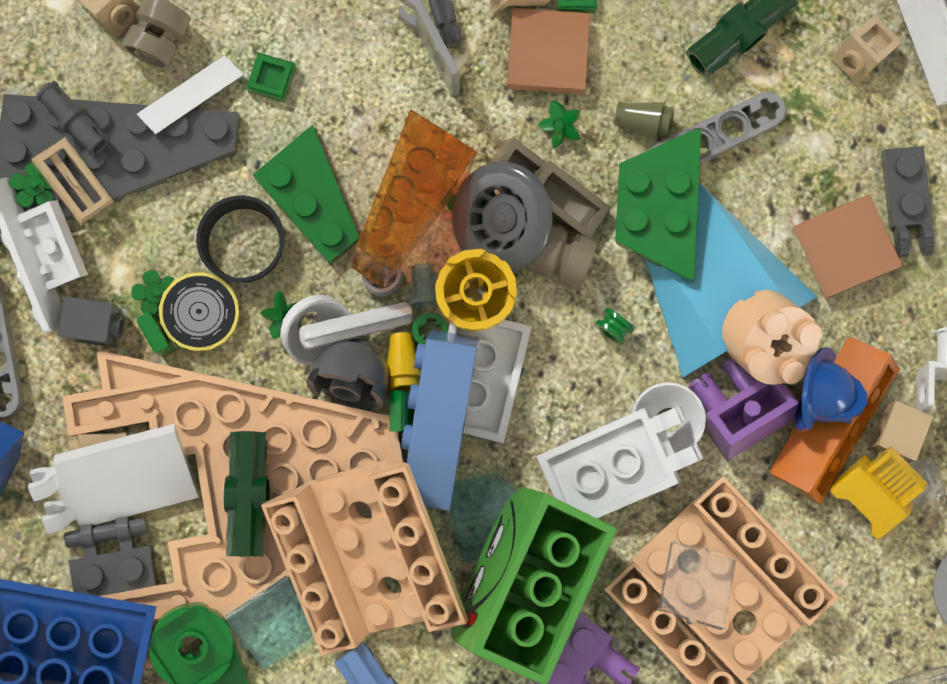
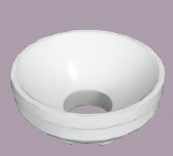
[280,295,350,366]
[632,382,706,453]

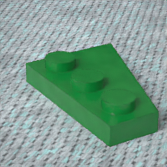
[253,124,360,266]

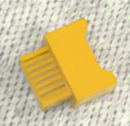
[830,446,927,540]

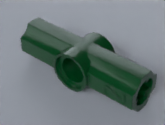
[686,0,798,78]
[224,431,270,557]

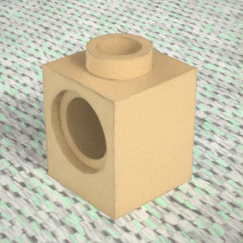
[868,400,934,463]

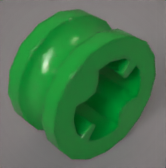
[594,308,635,345]
[412,312,448,344]

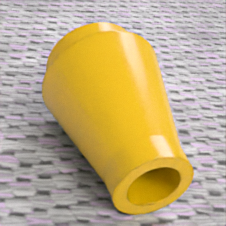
[386,332,421,392]

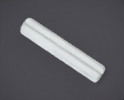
[299,302,413,349]

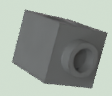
[57,296,125,348]

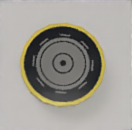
[159,272,240,352]

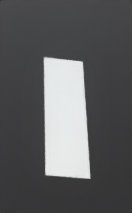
[137,55,244,134]

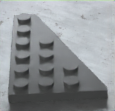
[0,94,241,247]

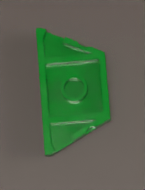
[615,129,701,283]

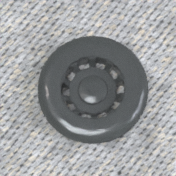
[452,161,552,273]

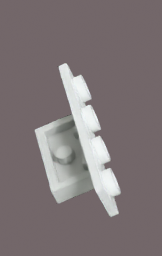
[0,177,88,334]

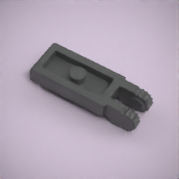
[881,146,935,258]

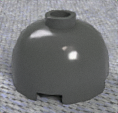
[306,339,390,412]

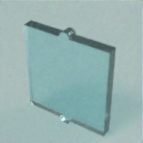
[226,576,313,670]

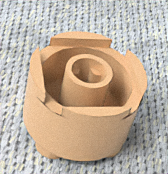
[722,290,822,385]

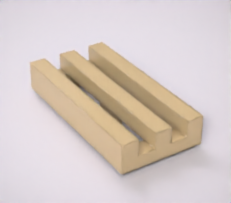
[32,137,114,226]

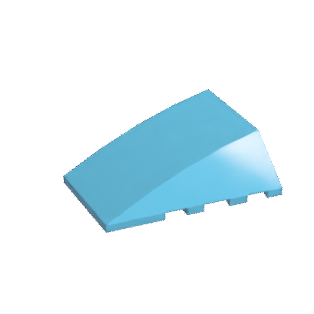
[644,184,817,378]

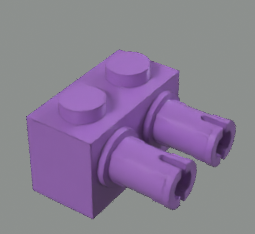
[688,358,799,461]
[530,612,640,684]

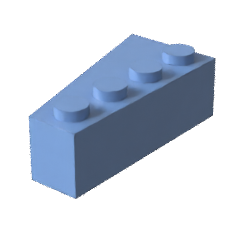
[401,330,479,511]

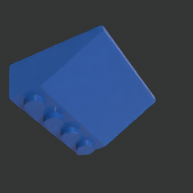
[0,579,157,684]

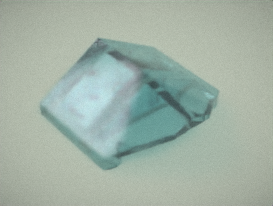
[450,472,517,563]

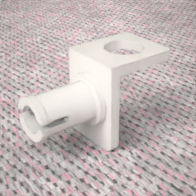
[916,327,947,413]

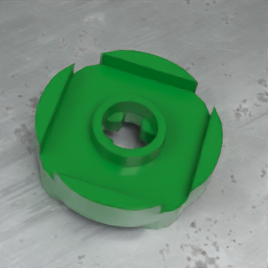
[149,602,233,684]

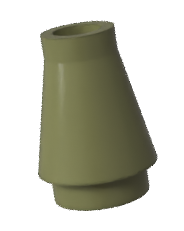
[614,102,674,141]

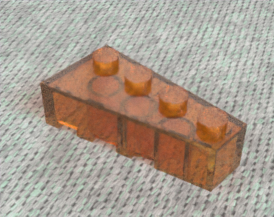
[351,109,477,289]

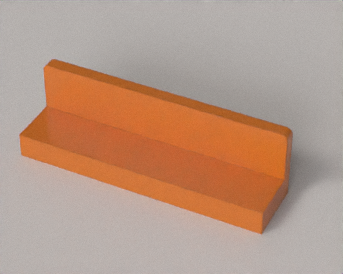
[770,337,900,505]

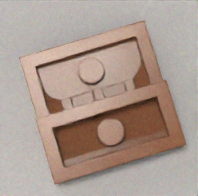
[507,8,590,95]
[793,194,903,299]

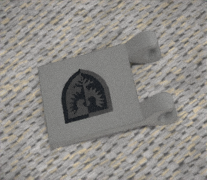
[398,0,460,97]

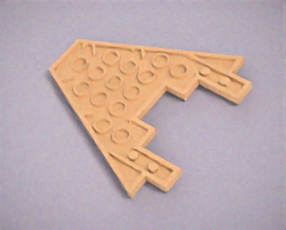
[62,351,404,669]

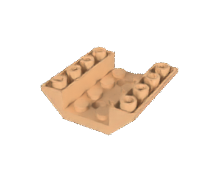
[261,459,468,656]
[604,476,839,684]

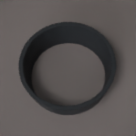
[196,195,284,282]

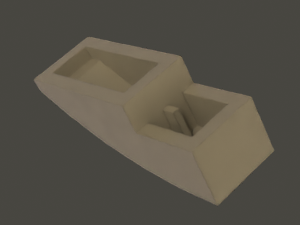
[488,138,611,238]

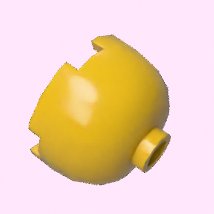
[435,249,517,332]

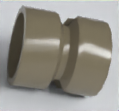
[121,0,191,69]
[528,224,599,290]

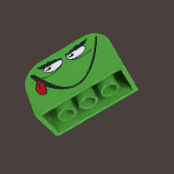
[452,487,617,684]

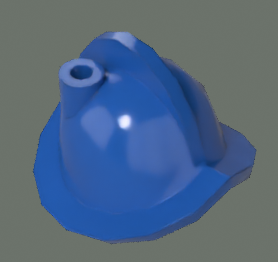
[795,347,867,431]

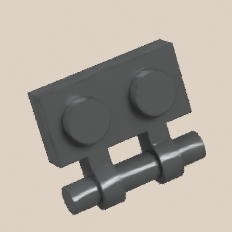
[64,516,159,596]

